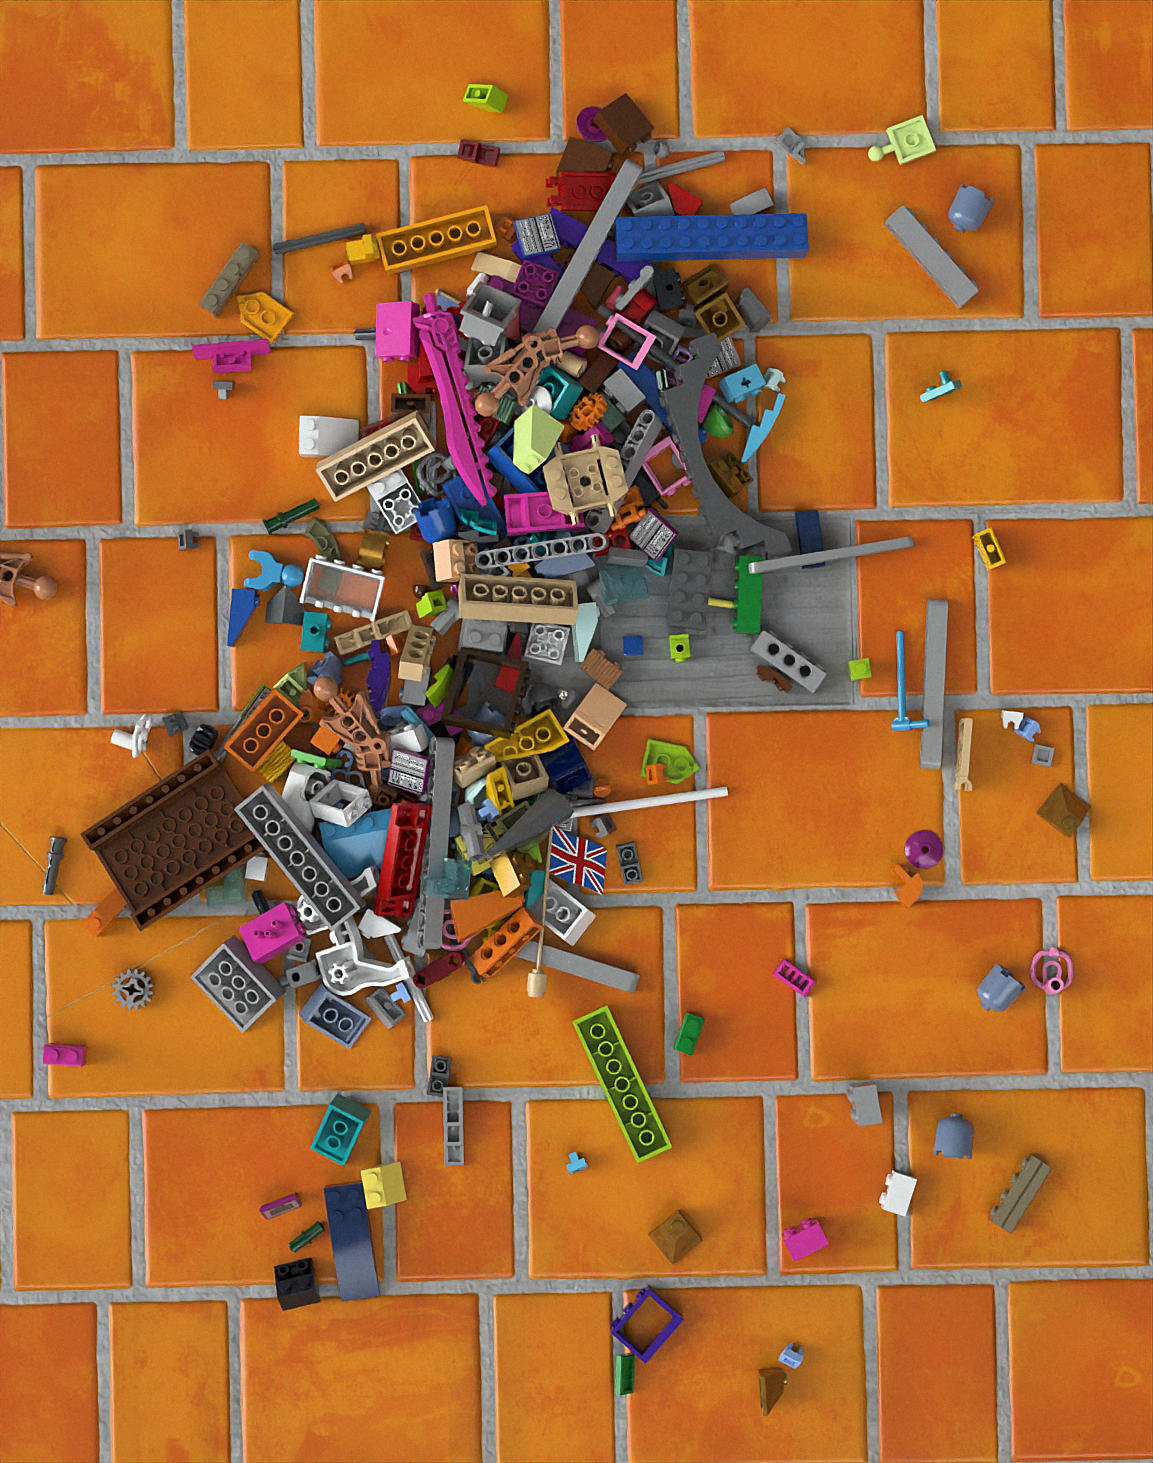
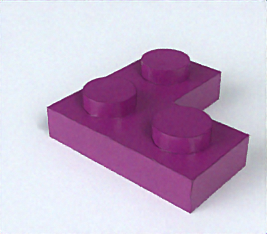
[416,695,465,736]

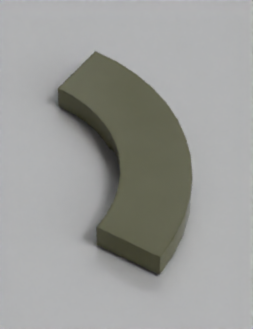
[304,518,342,596]

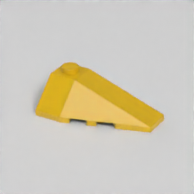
[484,708,570,763]

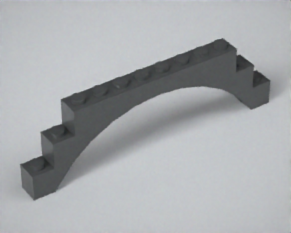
[659,332,792,560]

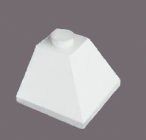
[358,908,403,939]

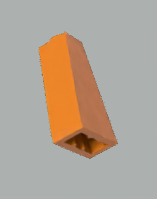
[449,890,525,943]

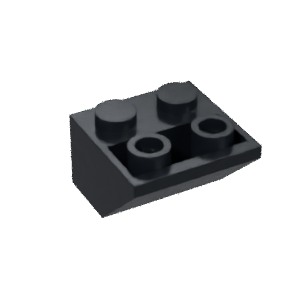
[274,1257,321,1311]

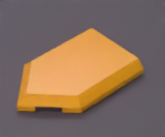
[237,291,294,344]

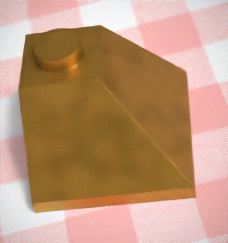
[694,292,746,343]
[1037,783,1091,837]
[648,1210,702,1265]
[758,1368,787,1416]

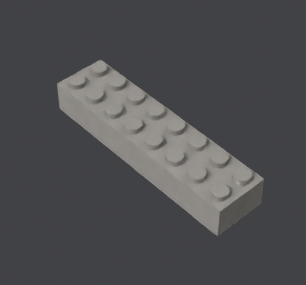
[234,782,366,932]

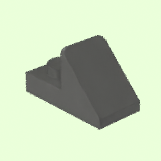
[608,421,634,453]

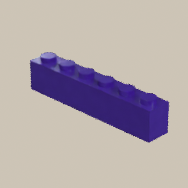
[549,207,652,285]

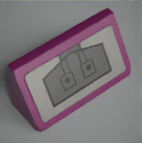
[259,1192,302,1219]

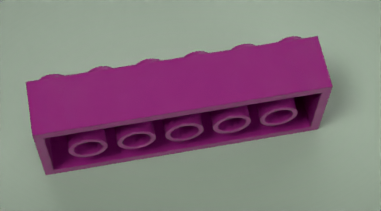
[489,274,598,357]

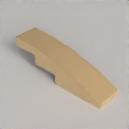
[333,610,413,656]

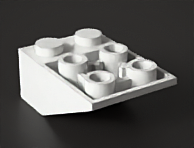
[366,468,421,534]

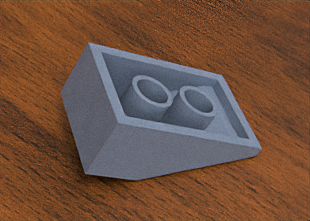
[299,983,372,1049]

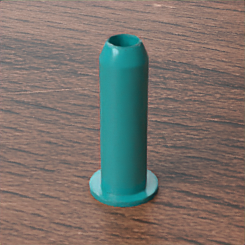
[343,650,371,666]

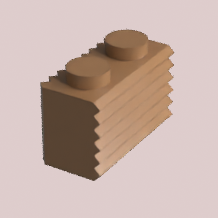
[579,648,623,691]

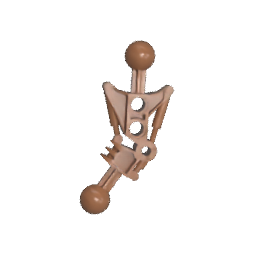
[475,325,599,417]
[0,552,58,608]
[313,676,391,806]

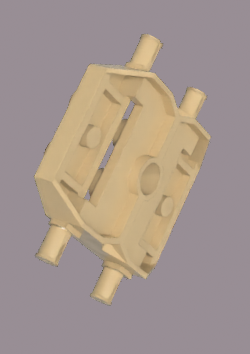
[543,434,629,526]

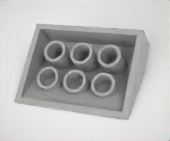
[190,935,286,1033]

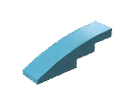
[740,393,786,465]

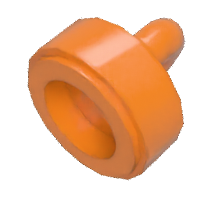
[593,779,611,798]

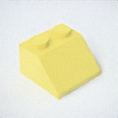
[361,1161,407,1209]

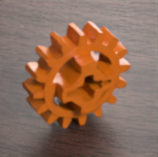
[569,392,608,431]

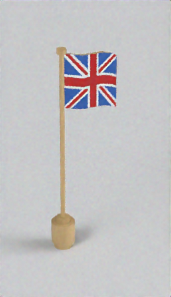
[527,826,607,998]

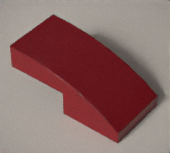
[457,139,501,168]

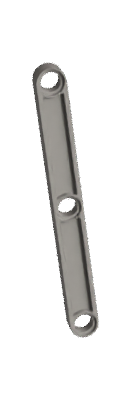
[748,537,914,574]

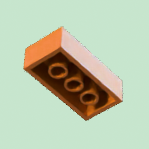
[223,688,304,772]

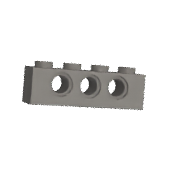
[750,630,827,694]

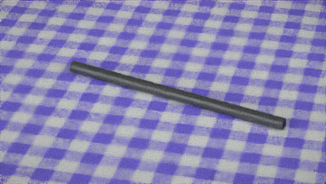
[597,304,753,429]

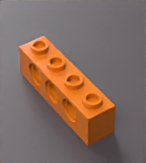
[469,906,544,979]

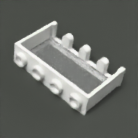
[299,554,386,622]

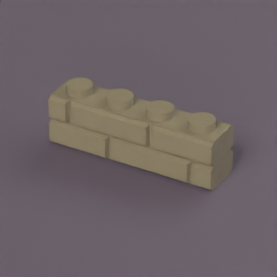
[199,241,260,318]
[989,1154,1052,1234]

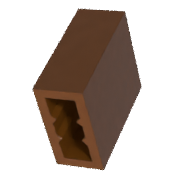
[593,93,654,156]

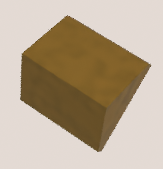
[680,264,729,309]

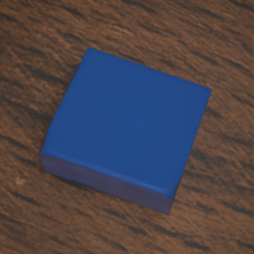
[623,636,643,656]

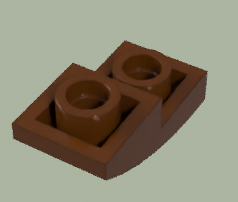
[756,665,793,693]
[371,785,416,809]

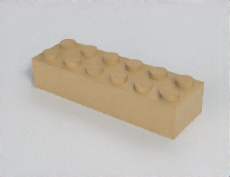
[315,411,436,502]
[458,573,578,625]

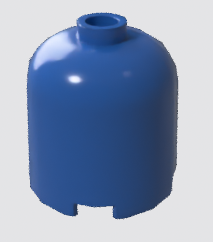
[413,497,457,544]

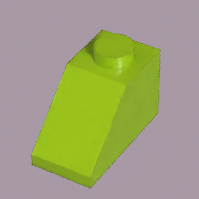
[462,84,509,113]

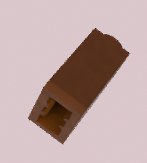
[556,136,615,177]
[564,251,615,310]
[578,351,620,396]

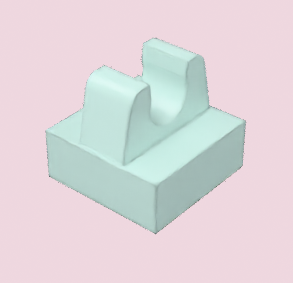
[763,368,786,392]

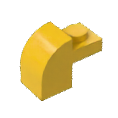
[346,234,380,265]

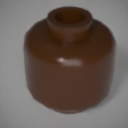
[605,327,633,354]

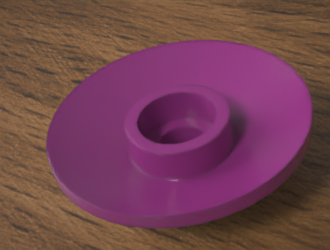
[576,106,608,142]
[905,831,943,869]

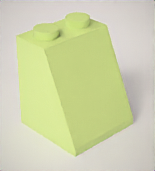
[513,404,565,475]

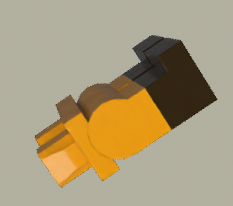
[491,537,533,578]

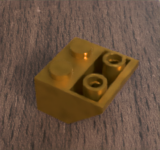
[707,451,753,500]

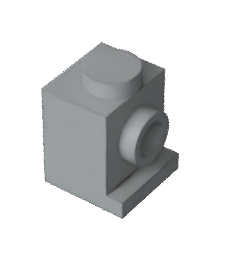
[287,934,313,962]

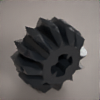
[189,724,218,756]

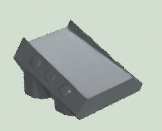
[734,288,771,333]

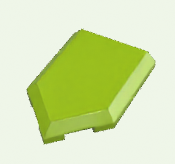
[640,739,700,784]

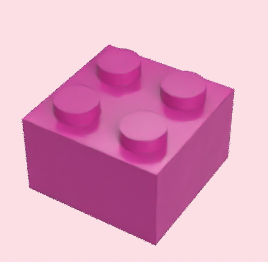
[781,1217,829,1262]

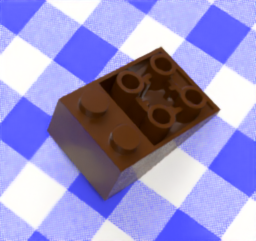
[391,393,431,454]

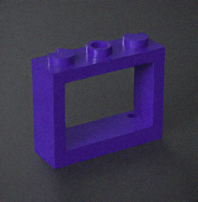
[610,1286,684,1364]

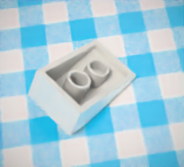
[299,416,359,458]
[525,879,596,946]

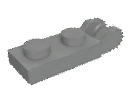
[615,265,654,313]

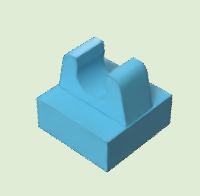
[566,1151,588,1175]

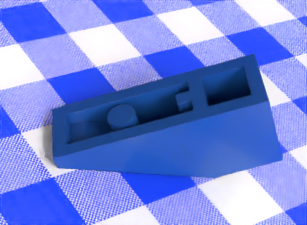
[227,588,260,647]

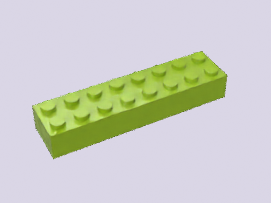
[572,1004,672,1164]

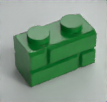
[673,1012,705,1056]

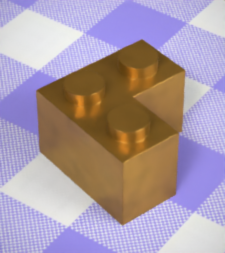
[489,851,536,898]

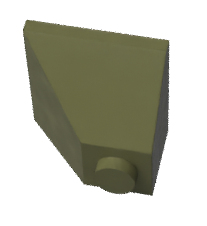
[495,800,550,851]

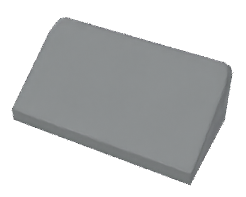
[605,547,648,567]
[364,986,406,1029]

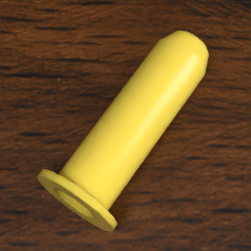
[707,596,734,609]

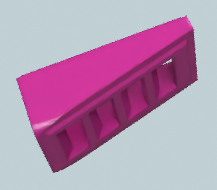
[773,959,817,997]

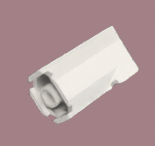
[282,761,331,834]

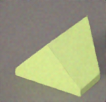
[274,662,308,708]

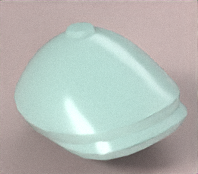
[465,777,487,809]

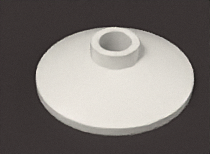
[522,386,552,415]

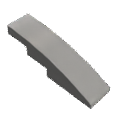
[443,1087,464,1166]

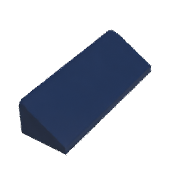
[795,510,825,569]

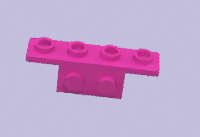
[192,339,271,374]

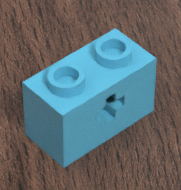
[718,364,766,404]

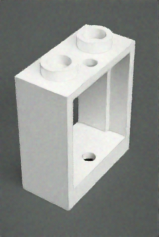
[309,779,373,828]

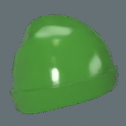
[702,404,734,438]

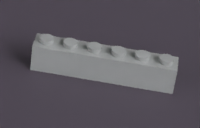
[884,205,979,309]

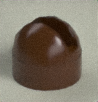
[413,585,428,599]

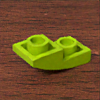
[424,663,454,708]

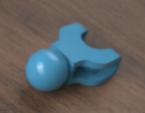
[244,550,304,591]

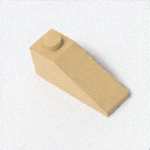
[471,252,522,284]

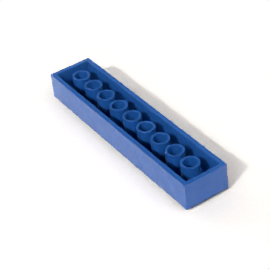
[614,213,809,262]

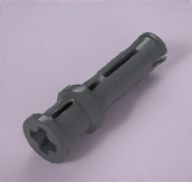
[41,836,67,895]

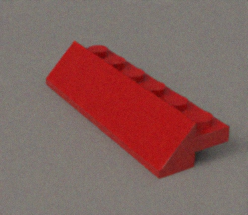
[374,800,432,917]

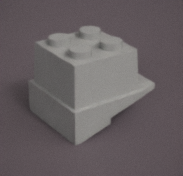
[459,281,522,346]
[457,618,508,656]

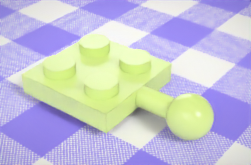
[868,115,936,165]

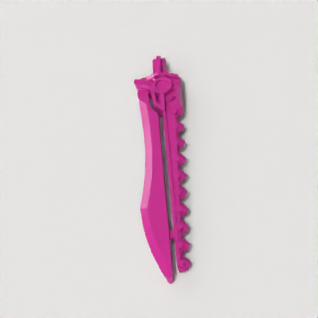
[412,293,497,507]

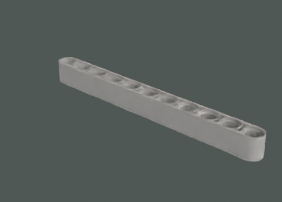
[532,159,644,337]
[417,737,455,949]

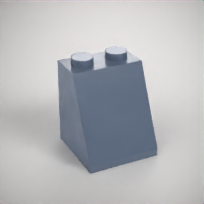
[533,530,595,579]

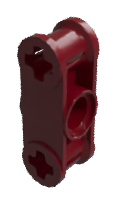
[413,950,467,988]

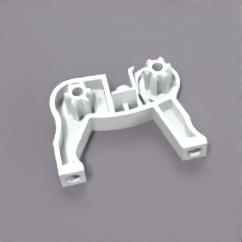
[297,865,416,996]

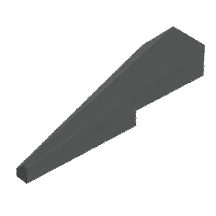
[486,788,574,860]

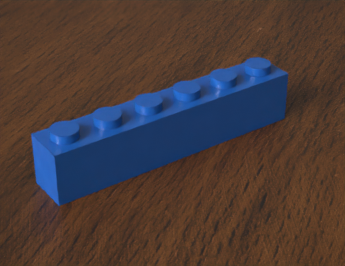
[616,351,707,446]

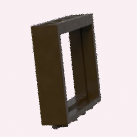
[441,647,532,740]

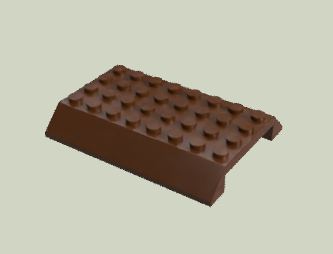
[80,749,265,931]

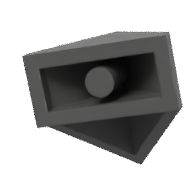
[265,585,306,626]

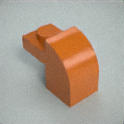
[891,864,923,908]

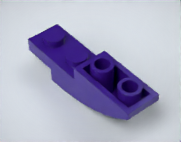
[366,640,391,712]

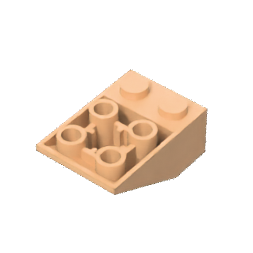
[563,683,627,751]

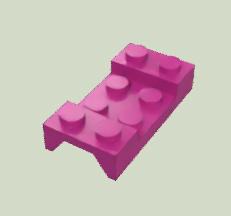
[504,490,585,536]

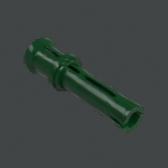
[262,498,320,535]

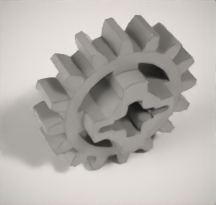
[112,968,155,1010]

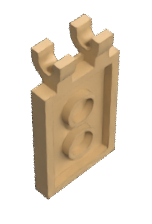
[953,718,973,791]

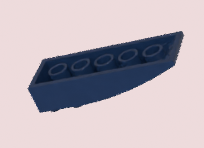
[324,1180,380,1301]

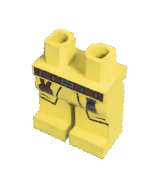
[455,823,515,876]

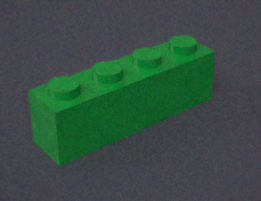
[733,556,763,635]

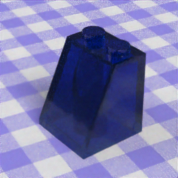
[538,735,593,795]

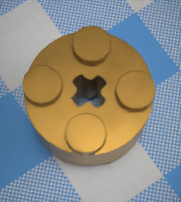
[357,527,391,570]

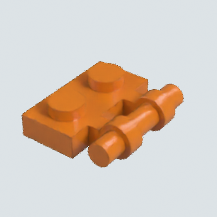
[610,485,648,531]

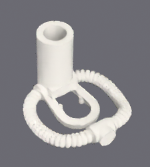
[111,714,152,758]

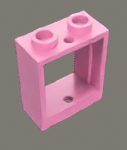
[597,313,656,370]
[642,436,691,497]

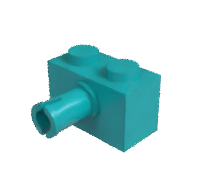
[300,611,332,653]

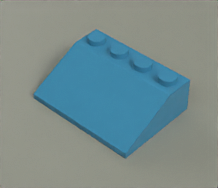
[319,808,392,878]

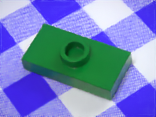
[615,1353,635,1395]

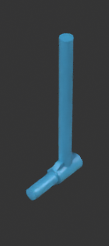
[891,631,930,731]

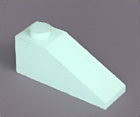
[571,602,600,662]

